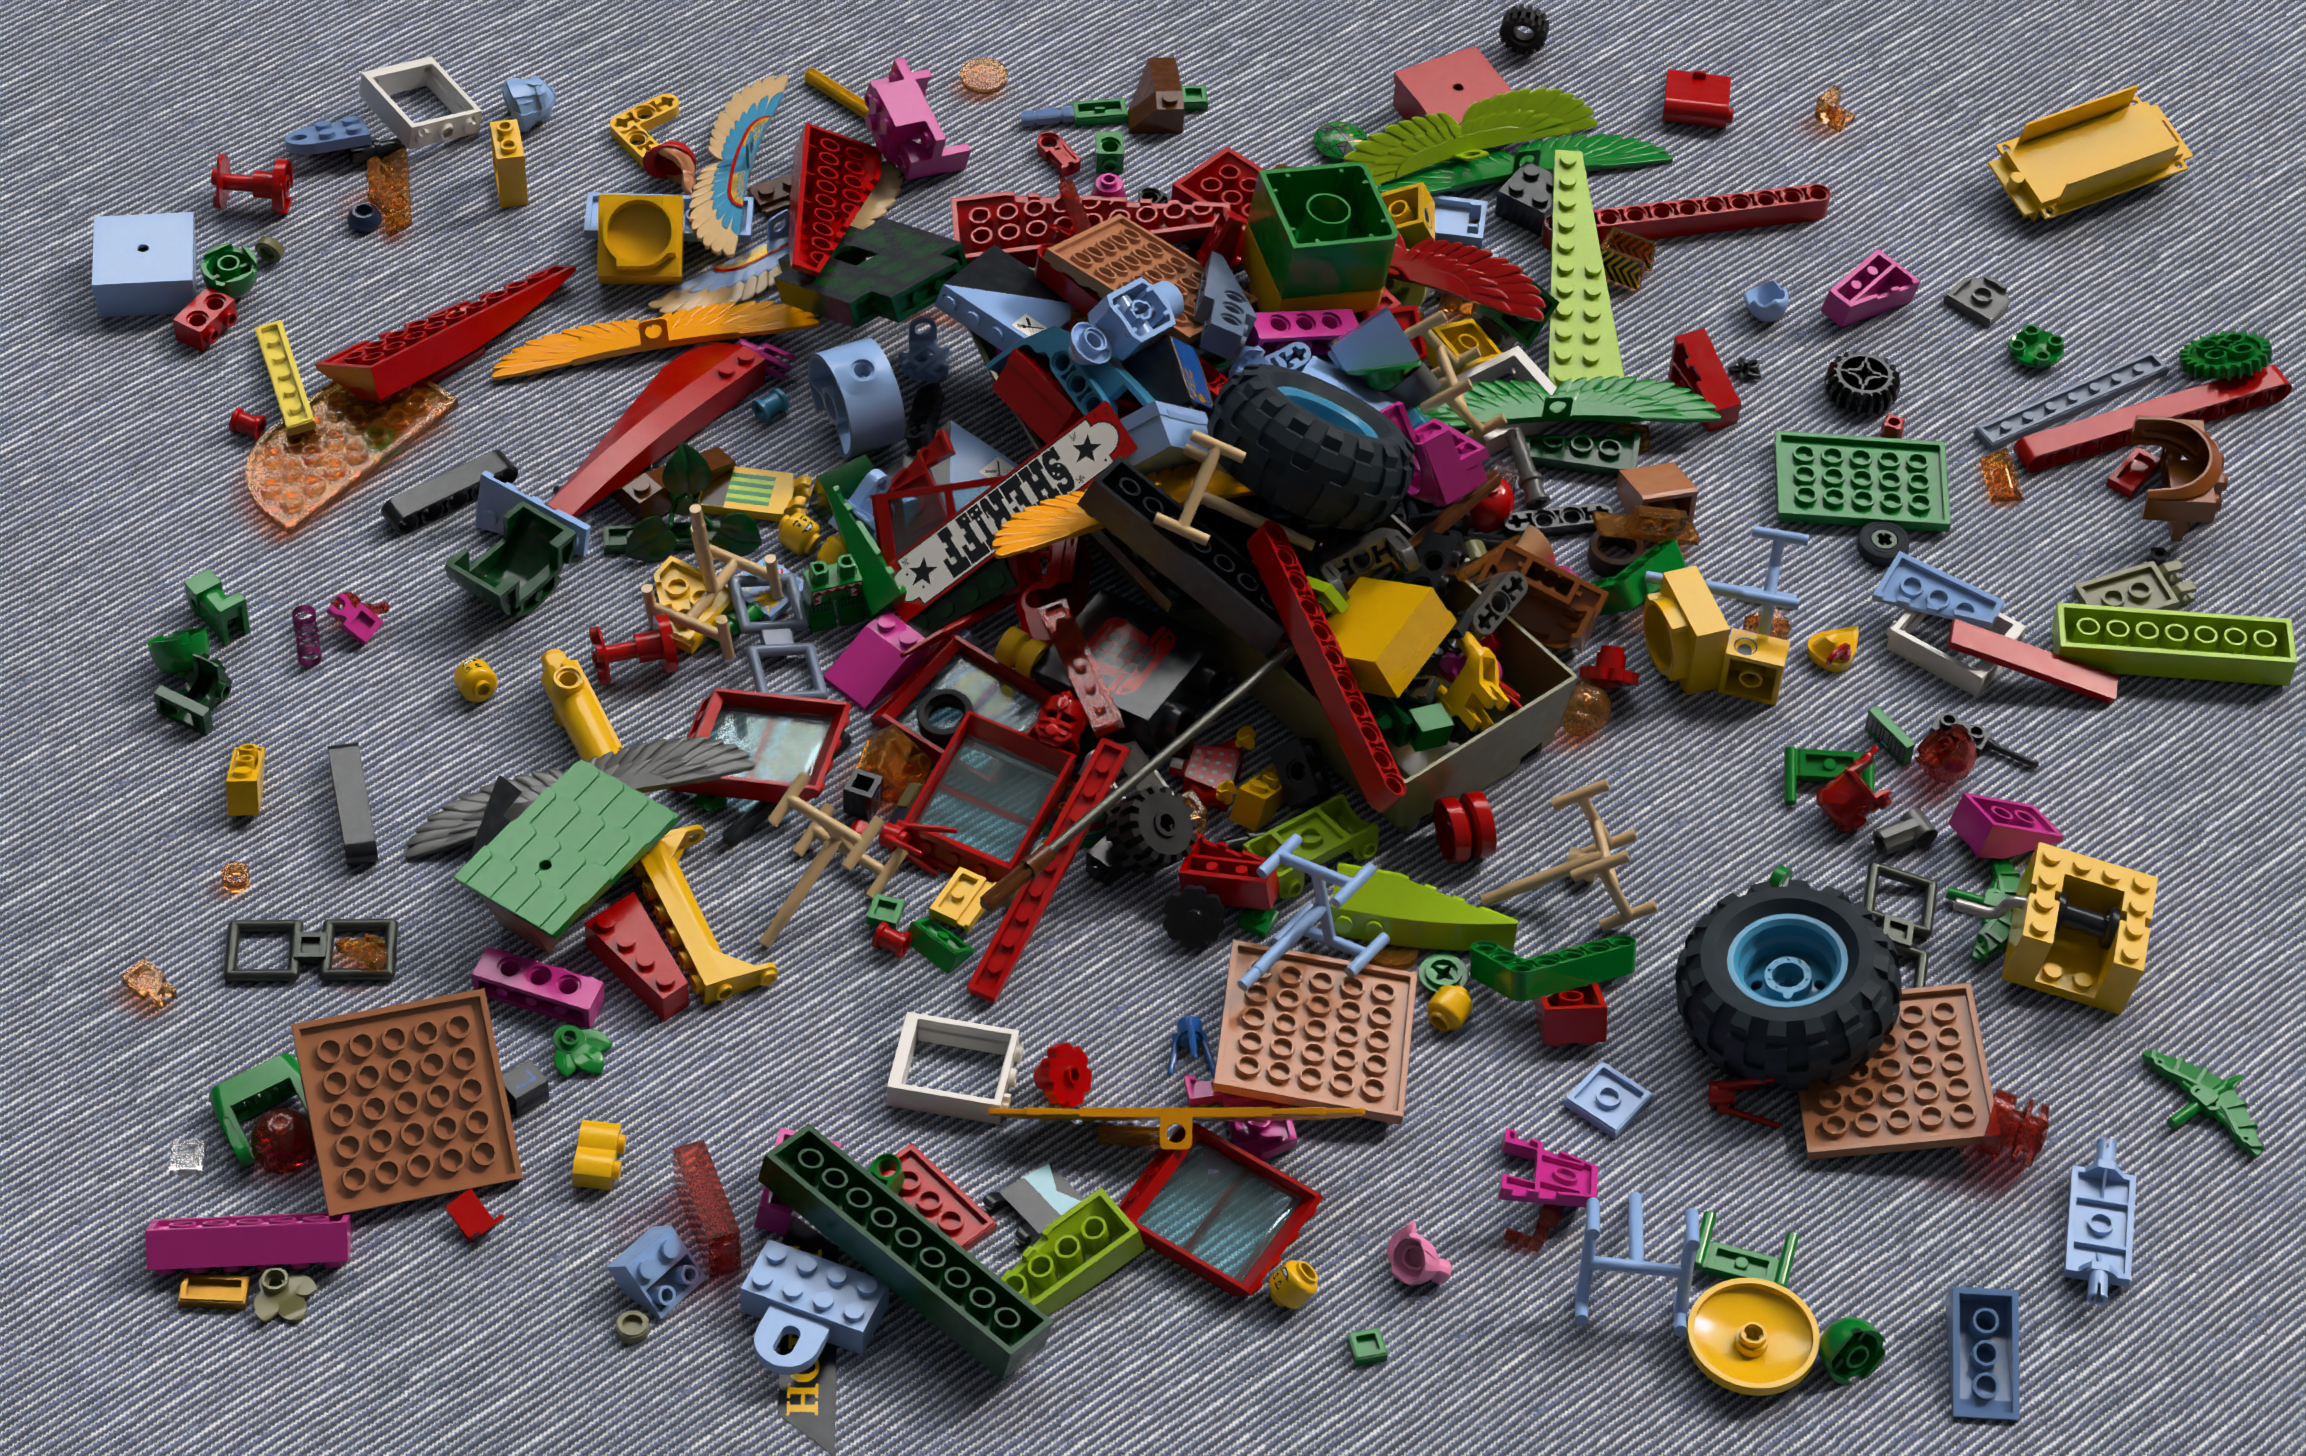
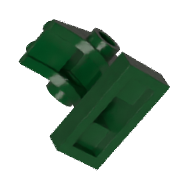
[154,653,232,736]
[1363,673,1436,748]

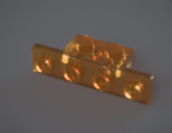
[366,148,412,236]
[1591,505,1701,546]

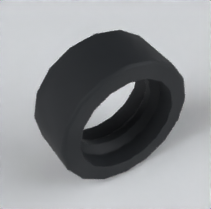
[1587,526,1644,578]
[916,688,974,748]

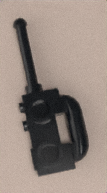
[1929,712,2039,769]

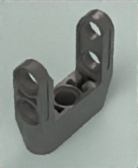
[1315,527,1420,601]
[1431,571,1528,660]

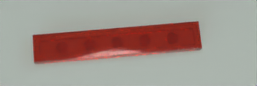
[1038,598,1125,738]

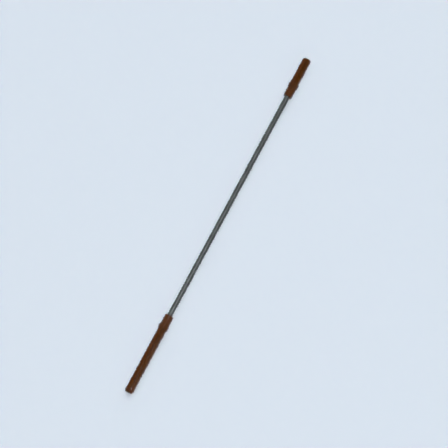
[980,470,1502,912]

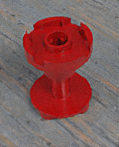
[211,154,293,214]
[589,613,678,686]

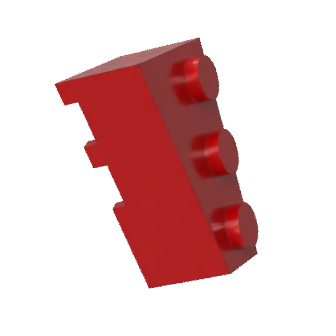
[1668,328,1742,432]
[1178,832,1280,910]

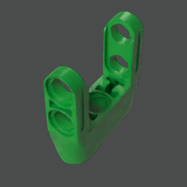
[209,1054,308,1168]

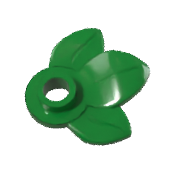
[553,1025,612,1078]

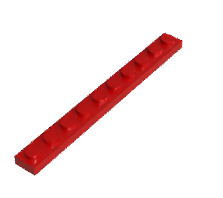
[967,737,1130,1004]

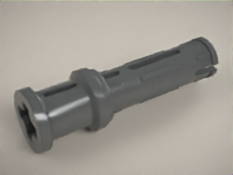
[1505,427,1551,510]

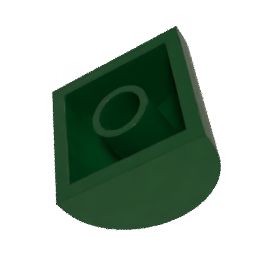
[809,454,874,522]

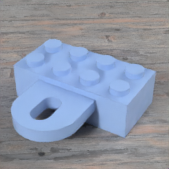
[741,1239,889,1375]

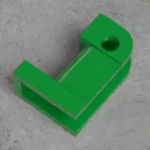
[184,569,251,646]

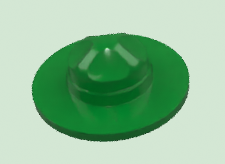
[1344,359,1422,391]

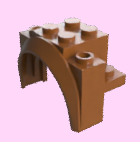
[2130,415,2228,541]
[1475,540,1609,652]

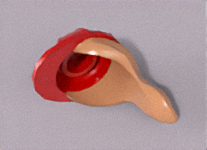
[642,140,696,195]

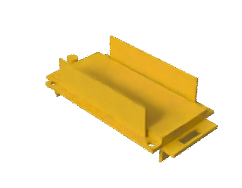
[1987,85,2193,222]

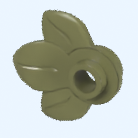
[254,1267,318,1322]

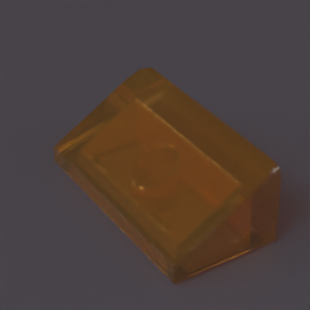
[1980,448,2024,502]

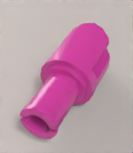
[738,338,797,381]

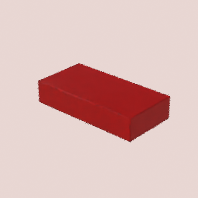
[2106,447,2162,499]

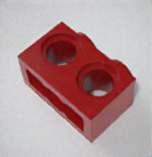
[173,286,238,352]

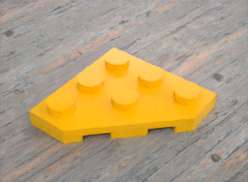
[653,555,743,654]

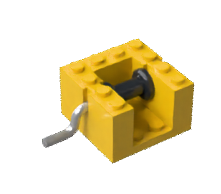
[1953,842,2158,1015]

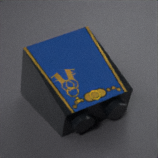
[1121,336,1214,418]

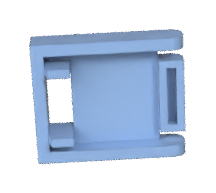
[1431,195,1488,248]

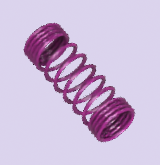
[292,605,322,667]

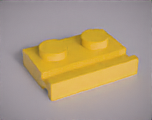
[929,866,997,933]

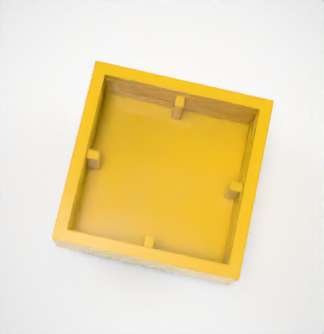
[597,194,684,285]
[1643,565,1730,696]

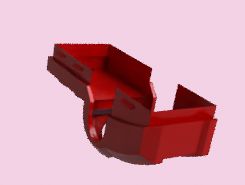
[1016,536,1092,647]

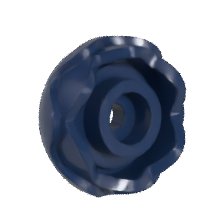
[347,202,382,234]

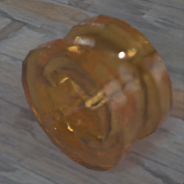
[221,861,251,892]

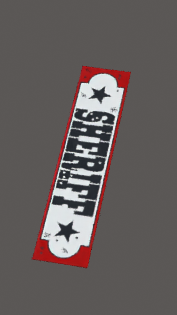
[887,400,1138,623]

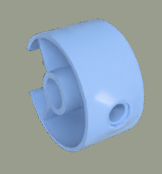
[808,337,905,459]

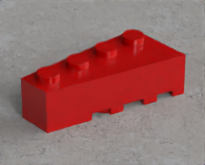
[584,892,689,1022]

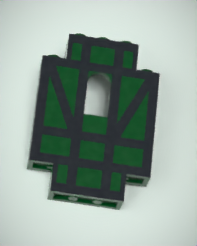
[774,218,968,329]

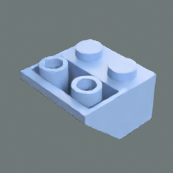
[607,1225,707,1319]

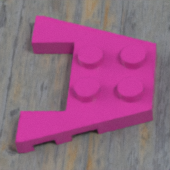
[1184,1075,1297,1183]
[1498,1128,1598,1208]

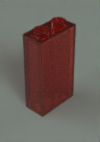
[672,1140,741,1278]

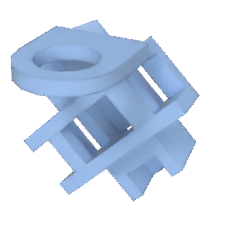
[898,316,950,383]

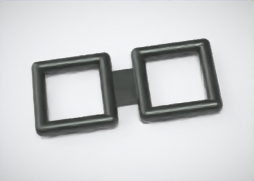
[1863,862,1938,988]
[223,919,398,982]

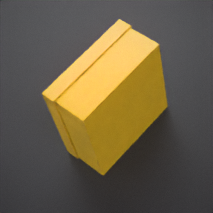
[1327,576,1457,698]

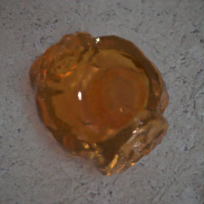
[1562,679,1612,737]

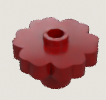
[1579,645,1639,689]
[1033,1042,1092,1108]

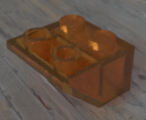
[856,724,934,804]

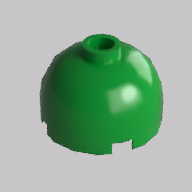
[200,243,258,298]
[147,628,210,678]
[1818,1316,1886,1385]

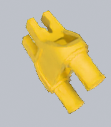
[1436,631,1510,732]

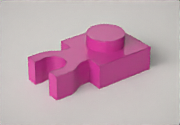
[326,592,383,646]

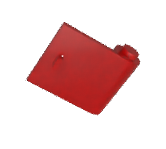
[1662,69,1734,129]

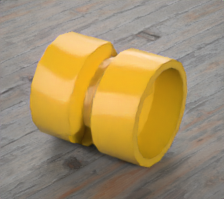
[994,626,1050,680]

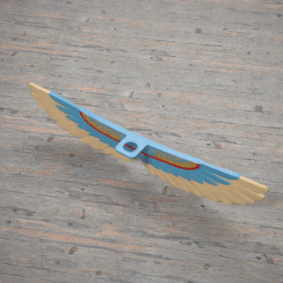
[689,74,788,258]

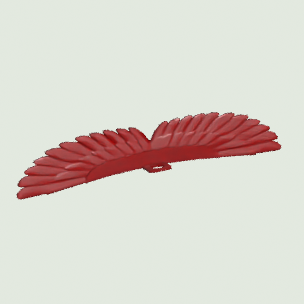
[1387,232,1545,322]

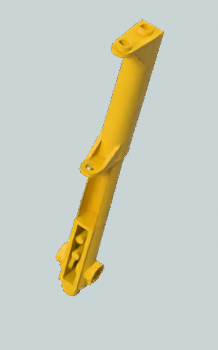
[540,649,778,1004]

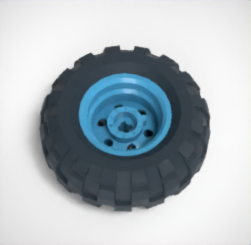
[1207,364,1415,531]
[1675,879,1902,1092]

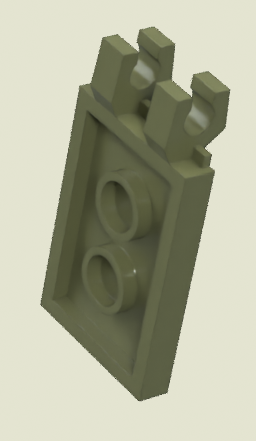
[2073,560,2197,611]

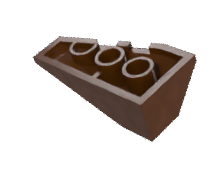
[1128,57,1184,134]
[610,446,736,522]

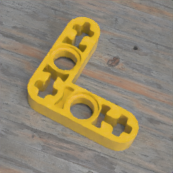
[610,93,679,169]

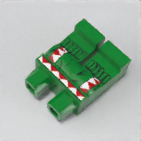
[803,554,865,633]

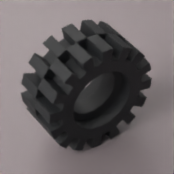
[1499,4,1550,55]

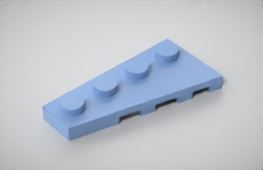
[475,470,591,557]
[1872,551,2005,629]

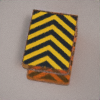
[1600,227,1657,290]

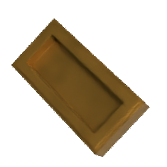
[178,1273,251,1310]

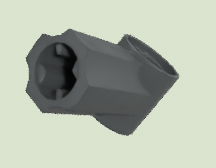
[1872,808,1938,855]

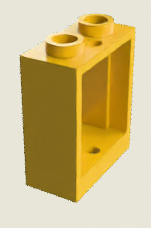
[490,119,528,208]

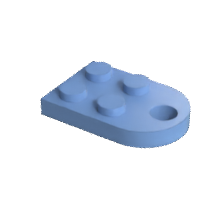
[285,116,372,155]

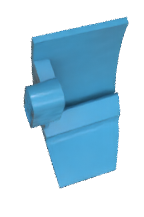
[985,326,1156,416]

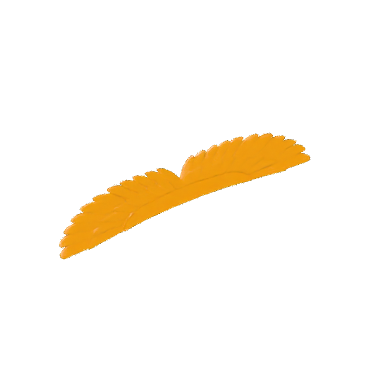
[491,300,820,381]
[992,462,1257,559]
[987,1107,1365,1150]

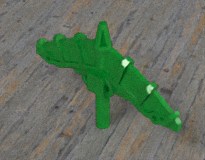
[1945,857,2021,962]
[2141,1048,2265,1159]

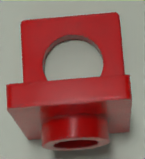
[444,1188,505,1243]

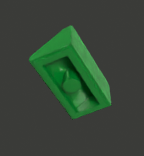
[907,917,975,973]

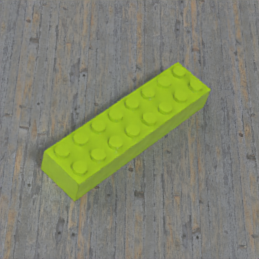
[2051,602,2297,686]

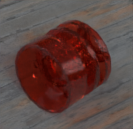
[1977,1088,2050,1168]

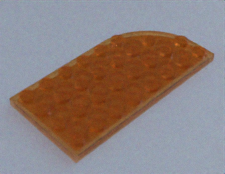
[246,377,459,535]

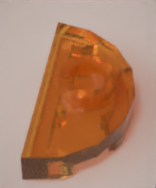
[335,934,388,971]

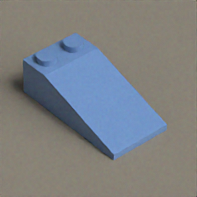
[1946,1286,2020,1421]

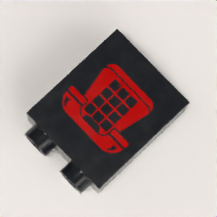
[1032,588,1229,757]

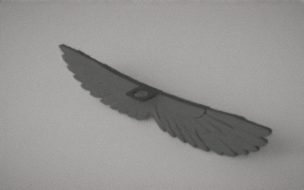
[405,736,756,860]

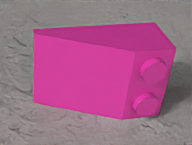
[823,610,929,712]
[1948,793,2064,859]

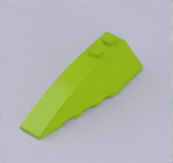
[1330,862,1518,951]
[1001,1187,1145,1315]

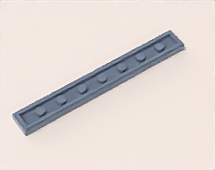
[1974,351,2169,452]

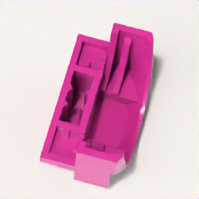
[864,57,971,180]
[1379,401,1489,507]

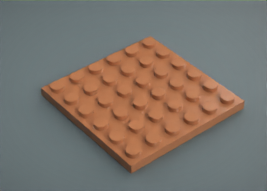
[1043,214,1259,345]
[1212,940,1417,1125]
[1797,983,2001,1160]
[291,988,523,1217]

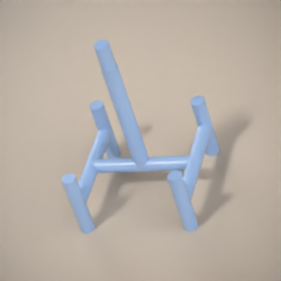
[1645,525,1809,669]
[1237,833,1390,991]
[1575,1191,1700,1337]

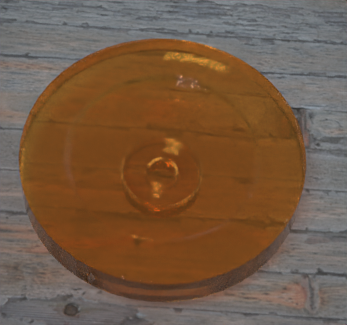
[960,57,1008,95]
[1362,940,1418,970]

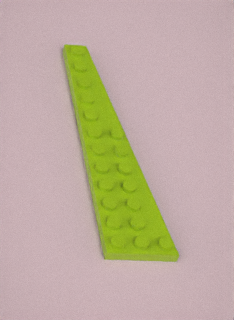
[1548,150,1631,424]

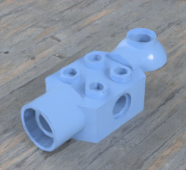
[1068,277,1184,366]

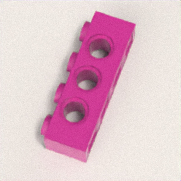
[1245,309,1358,357]
[472,946,605,1029]

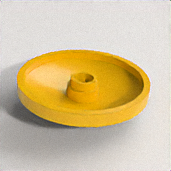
[1686,1278,1820,1396]

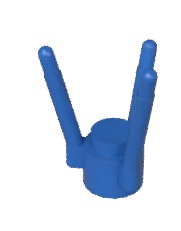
[1167,1016,1215,1078]

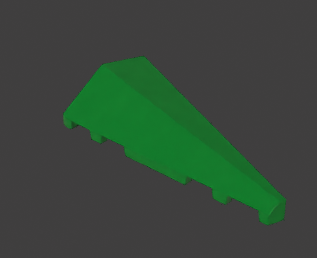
[827,485,907,622]

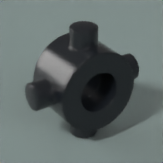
[2146,547,2171,567]

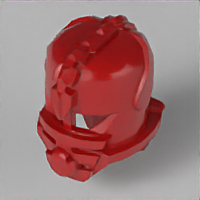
[1029,691,1089,781]
[1816,745,1892,833]

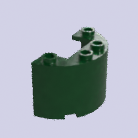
[445,501,577,617]

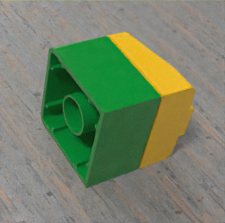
[1240,162,1398,313]

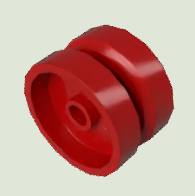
[1433,790,1497,865]

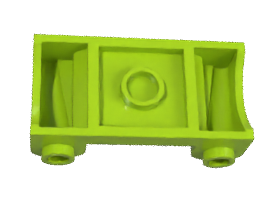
[1243,793,1379,899]

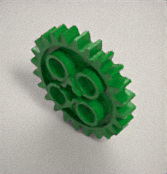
[2179,331,2272,381]

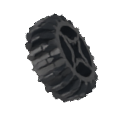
[1824,350,1901,417]

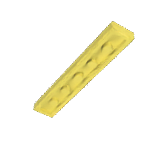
[254,320,317,436]

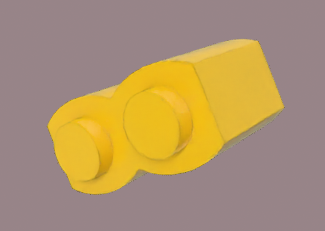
[572,1120,627,1190]

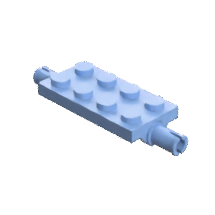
[2063,1137,2136,1305]

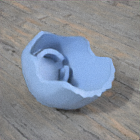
[1743,281,1789,322]

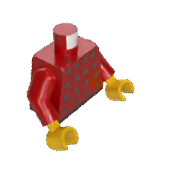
[1169,726,1257,812]

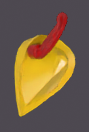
[1807,626,1859,673]

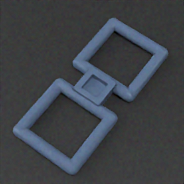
[727,573,828,700]

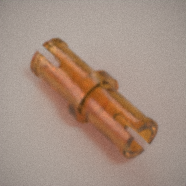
[1098,1123,1161,1148]

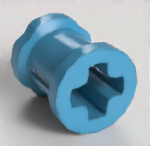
[751,388,790,423]

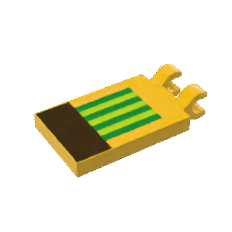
[698,466,813,522]

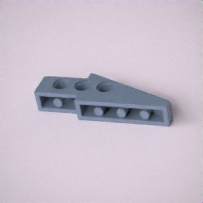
[1193,251,1257,361]

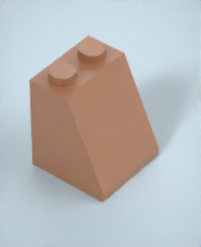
[1616,462,1698,539]

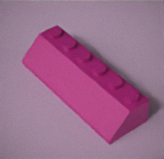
[145,1212,352,1275]

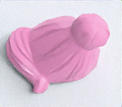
[1387,1220,1452,1285]

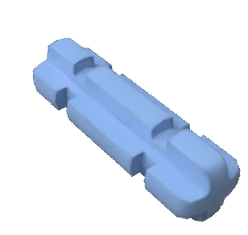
[1021,106,1074,127]

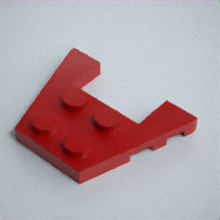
[886,429,956,545]

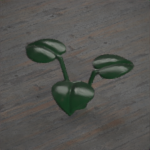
[625,442,762,562]

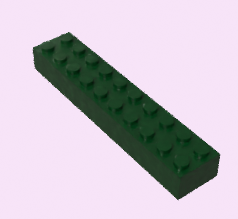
[758,1123,1053,1380]

